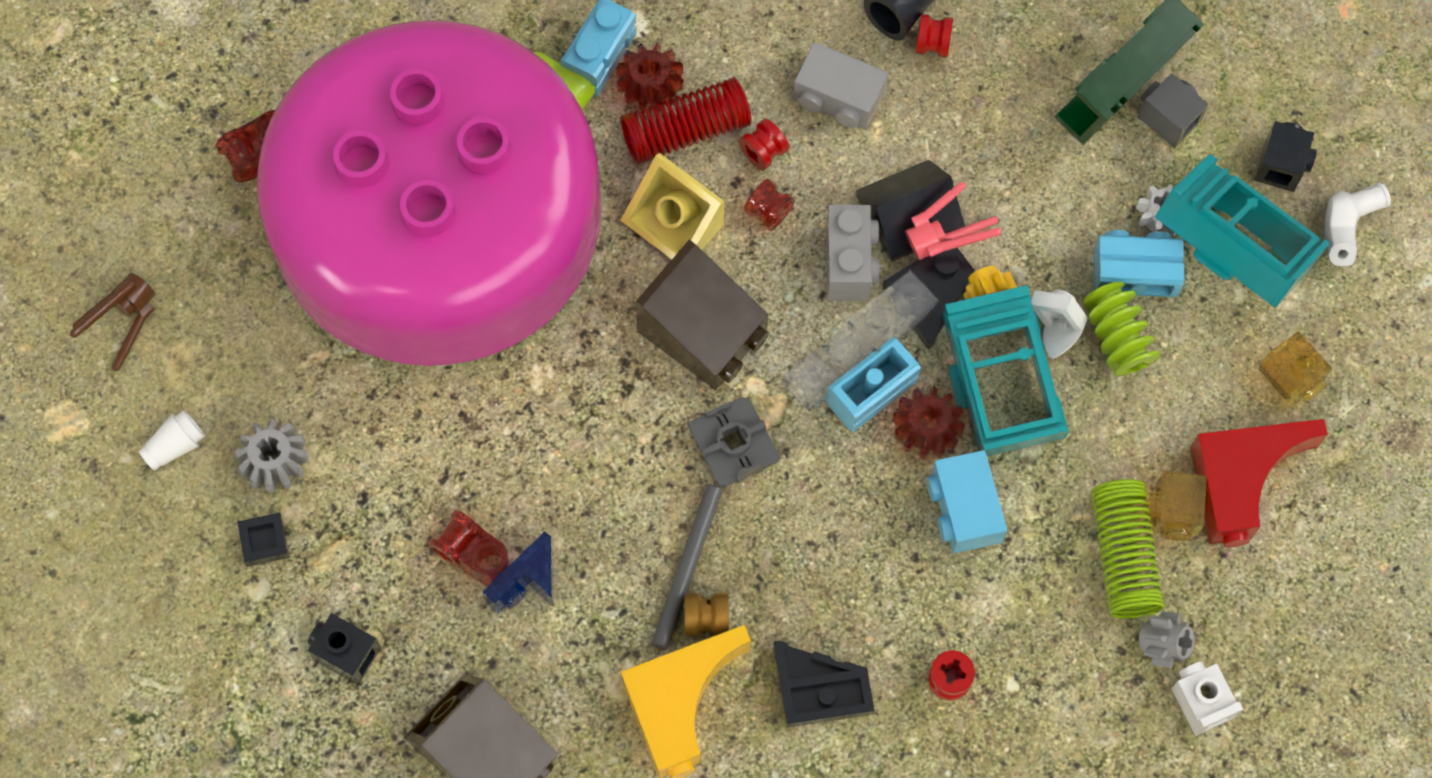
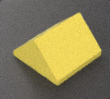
[620,153,725,259]

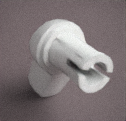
[1324,182,1391,266]

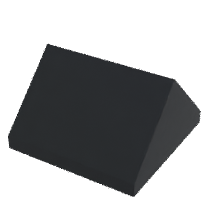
[855,160,965,262]

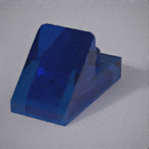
[483,531,554,614]

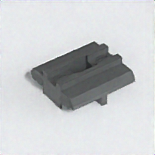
[688,397,781,488]

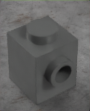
[1138,73,1209,148]

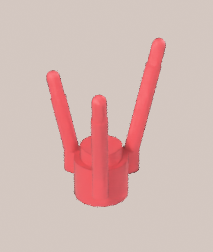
[905,182,1002,260]

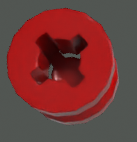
[915,14,953,58]
[738,118,790,171]
[928,650,975,701]

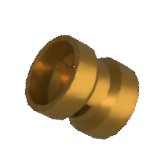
[685,593,729,636]

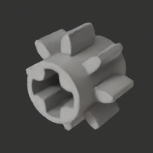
[1139,611,1195,668]

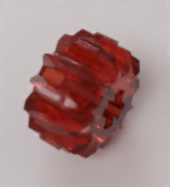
[616,42,684,112]
[892,386,965,460]

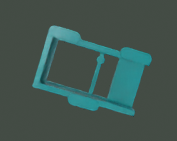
[1155,154,1330,308]
[942,285,1069,457]

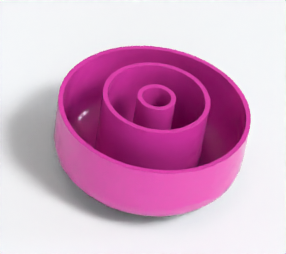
[257,20,601,366]

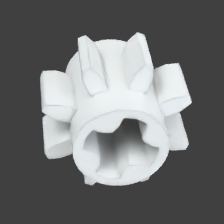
[1136,184,1176,236]

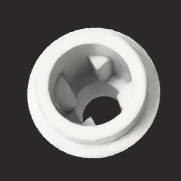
[139,410,205,471]

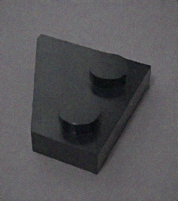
[882,239,975,349]
[773,641,875,728]

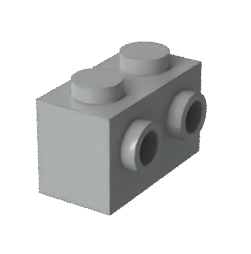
[826,205,879,301]

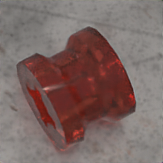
[744,179,795,231]

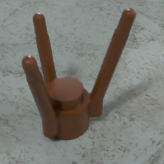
[70,273,155,371]

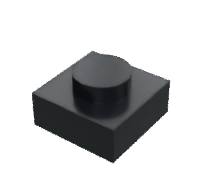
[237,512,290,567]

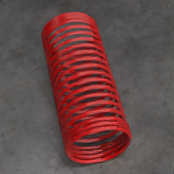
[620,76,752,165]

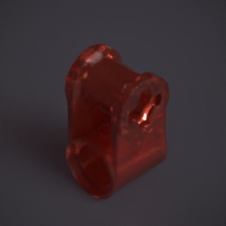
[215,110,275,183]
[428,510,512,587]

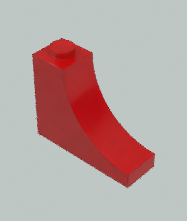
[1190,419,1328,548]

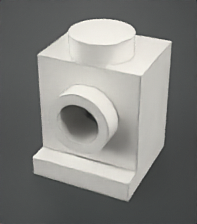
[1171,661,1243,736]

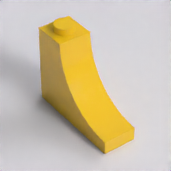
[621,625,751,778]

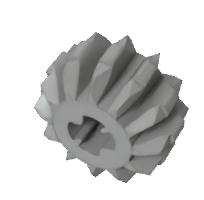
[234,418,310,494]

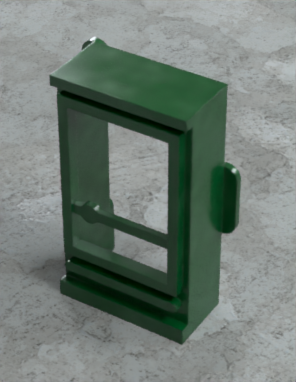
[1055,0,1204,145]

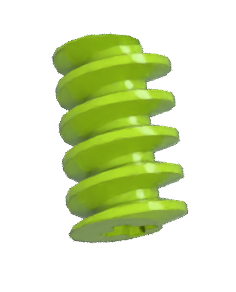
[1082,282,1161,376]

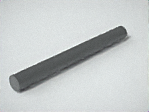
[651,485,723,650]

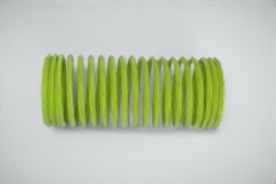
[1091,479,1165,619]

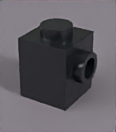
[1254,121,1317,192]
[308,613,381,686]

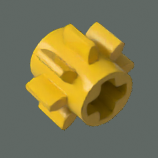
[963,266,1017,299]

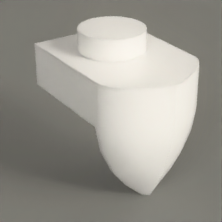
[1031,290,1088,359]

